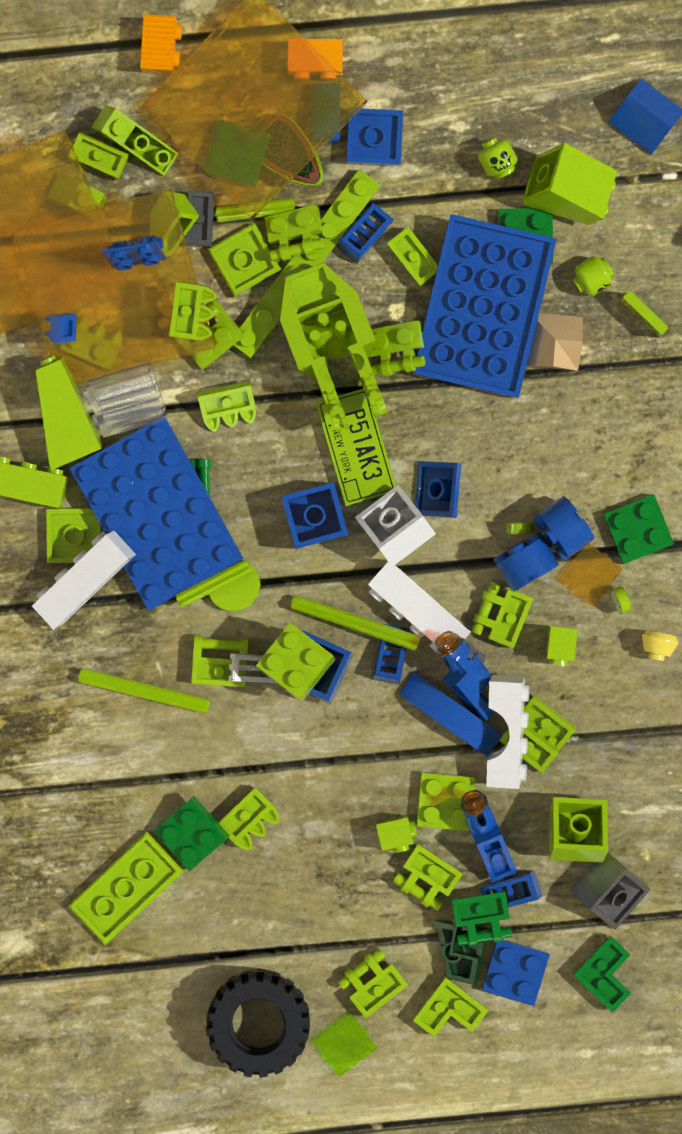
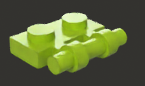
[264,204,325,261]
[370,320,425,377]
[471,581,534,649]
[392,843,463,912]
[337,948,408,1019]

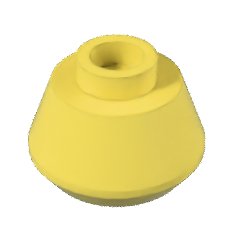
[642,630,679,661]

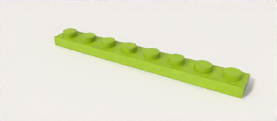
[234,169,381,358]

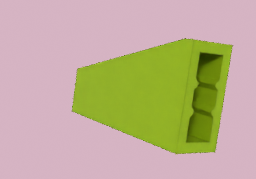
[36,355,103,470]

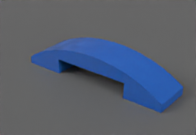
[399,672,503,757]

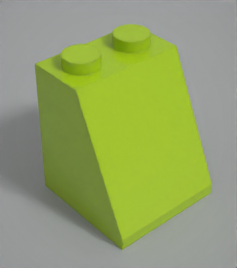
[522,142,617,225]

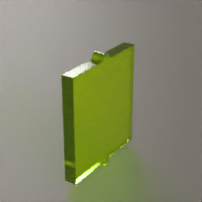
[313,1012,377,1077]

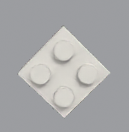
[355,485,436,567]

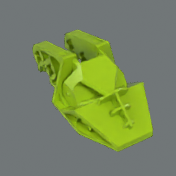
[280,263,388,432]

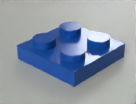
[346,108,403,166]
[482,939,550,1006]

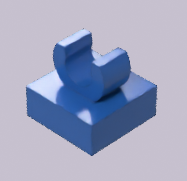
[45,313,77,343]

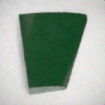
[433,920,489,985]

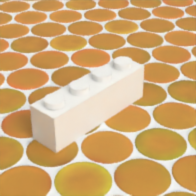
[32,531,136,630]
[368,562,471,654]

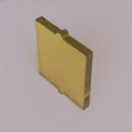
[558,543,622,606]

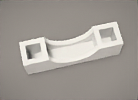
[486,675,529,789]

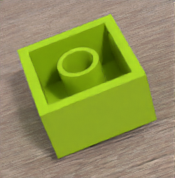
[256,622,335,702]
[549,797,608,863]

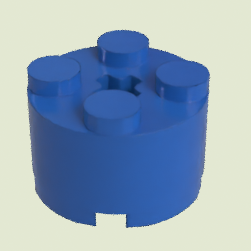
[532,496,595,561]
[493,532,559,592]

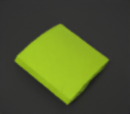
[499,695,577,773]

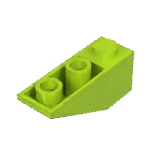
[91,105,179,176]

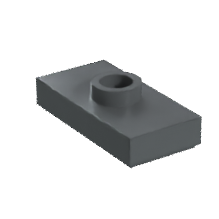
[185,191,215,247]

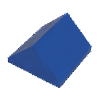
[609,78,682,155]
[414,461,461,519]

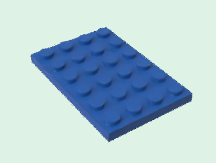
[413,214,557,398]
[70,416,244,611]

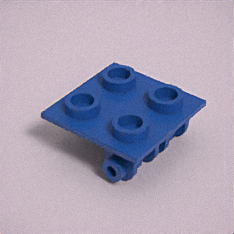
[102,235,167,270]

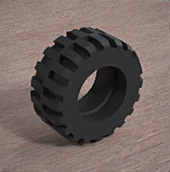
[206,969,310,1078]

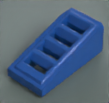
[337,203,394,264]
[373,624,410,685]
[480,871,542,908]

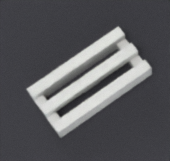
[228,653,276,683]

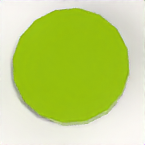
[208,559,261,611]

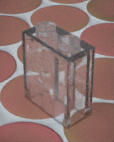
[84,362,167,438]

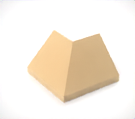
[526,313,583,371]

